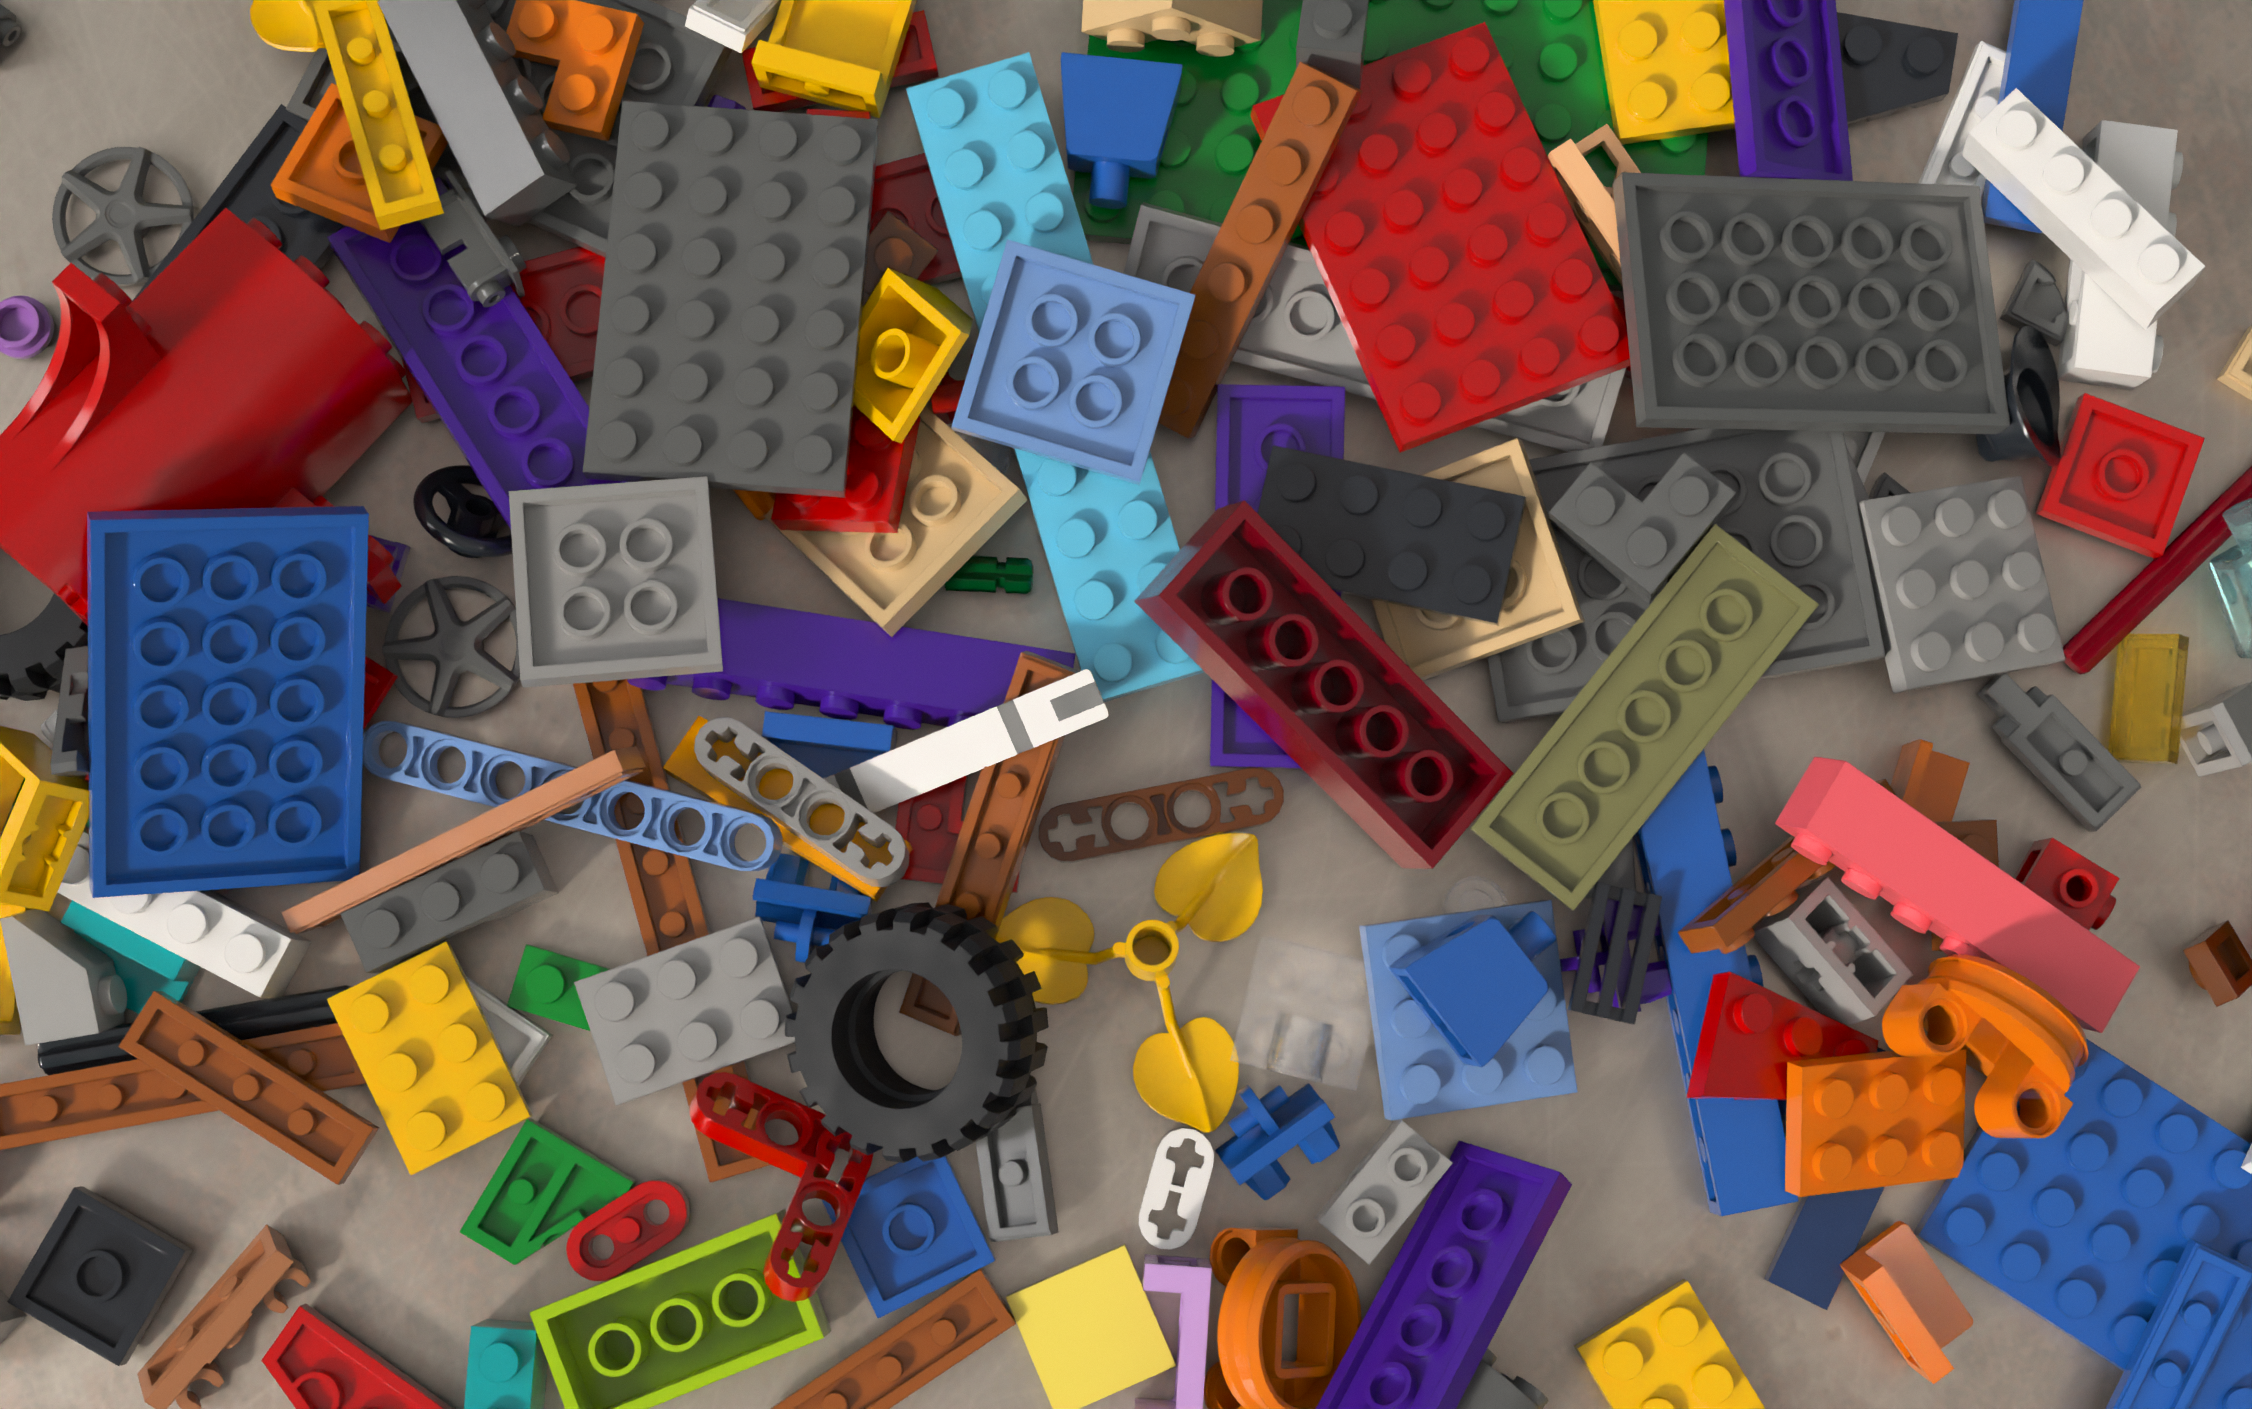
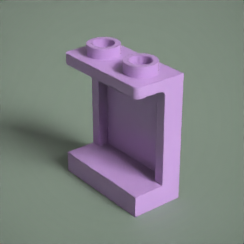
[1134,1254,1212,1409]

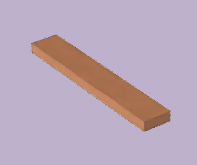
[281,746,646,934]

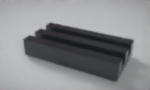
[1568,882,1662,1025]

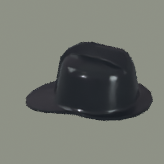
[1976,326,2061,467]

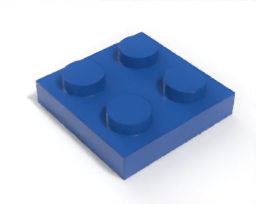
[822,1155,996,1319]

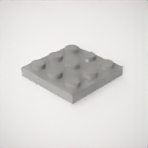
[509,476,723,688]
[1857,476,2066,694]

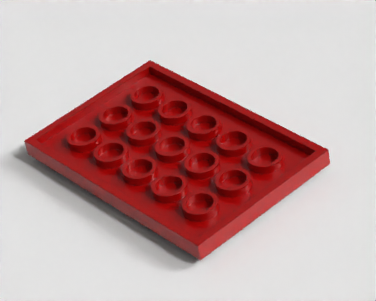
[1251,22,1631,453]

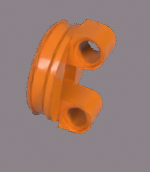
[1882,954,2088,1138]
[1204,1227,1362,1409]

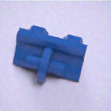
[752,853,872,963]
[1215,1083,1340,1200]

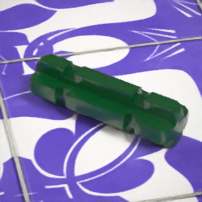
[944,556,1034,594]

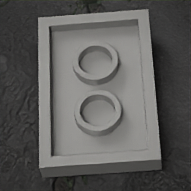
[574,917,795,1106]

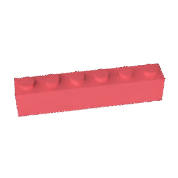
[1775,757,2140,1033]

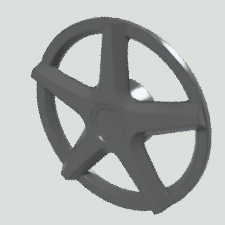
[52,147,194,285]
[382,576,520,718]

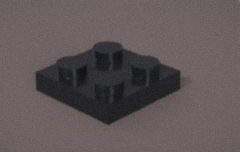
[7,1186,193,1366]

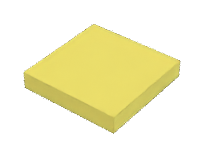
[1006,1244,1176,1409]

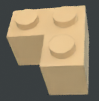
[1081,0,1263,57]

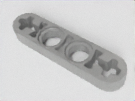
[694,717,909,887]

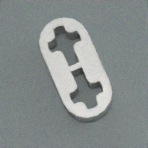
[1139,1127,1214,1250]

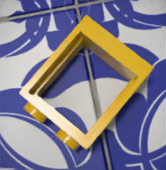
[0,726,89,912]

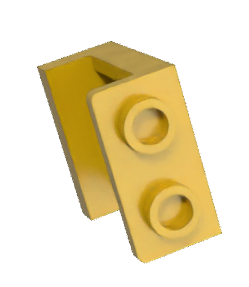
[752,0,917,118]

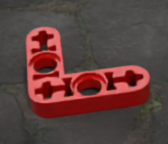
[689,1072,874,1302]

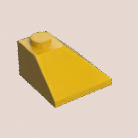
[854,268,973,443]

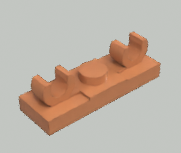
[137,1224,311,1409]

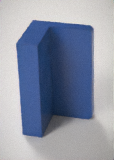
[762,711,898,779]

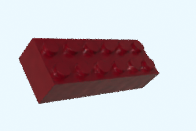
[1134,500,1514,869]

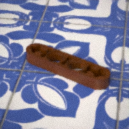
[1038,768,1284,863]

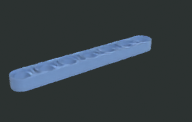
[363,721,783,871]

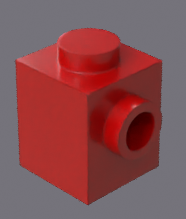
[2013,837,2120,930]

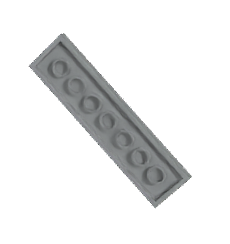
[1123,202,1626,452]

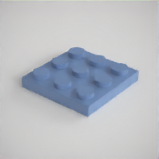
[951,239,1195,485]
[1359,900,1578,1121]

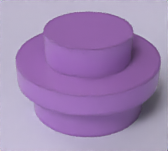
[0,295,54,359]

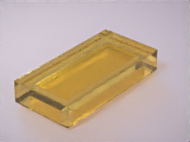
[2108,634,2189,764]

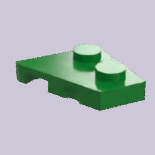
[460,1118,637,1265]

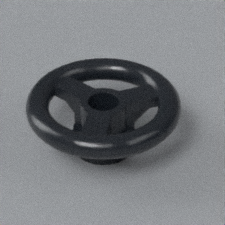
[413,465,513,558]

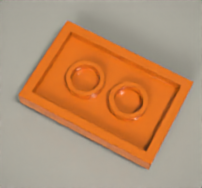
[1785,1049,1966,1197]

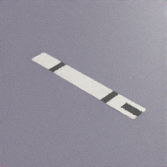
[824,669,1109,813]

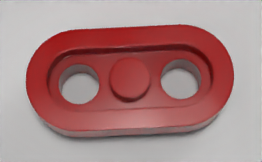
[566,1179,690,1281]

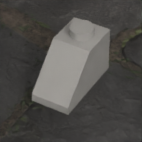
[2169,682,2252,777]
[0,909,127,1046]

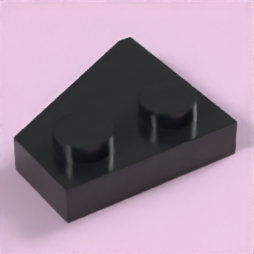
[1837,12,1958,124]

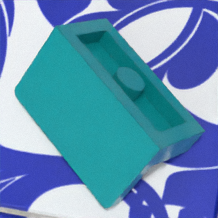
[61,900,201,1014]

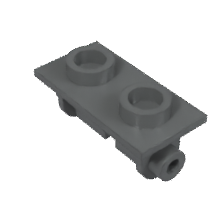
[418,170,527,307]

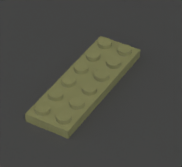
[1470,524,1819,911]

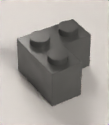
[1549,452,1736,604]

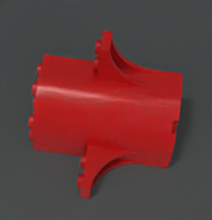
[0,208,412,626]

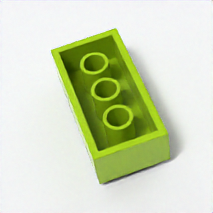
[529,1209,832,1409]

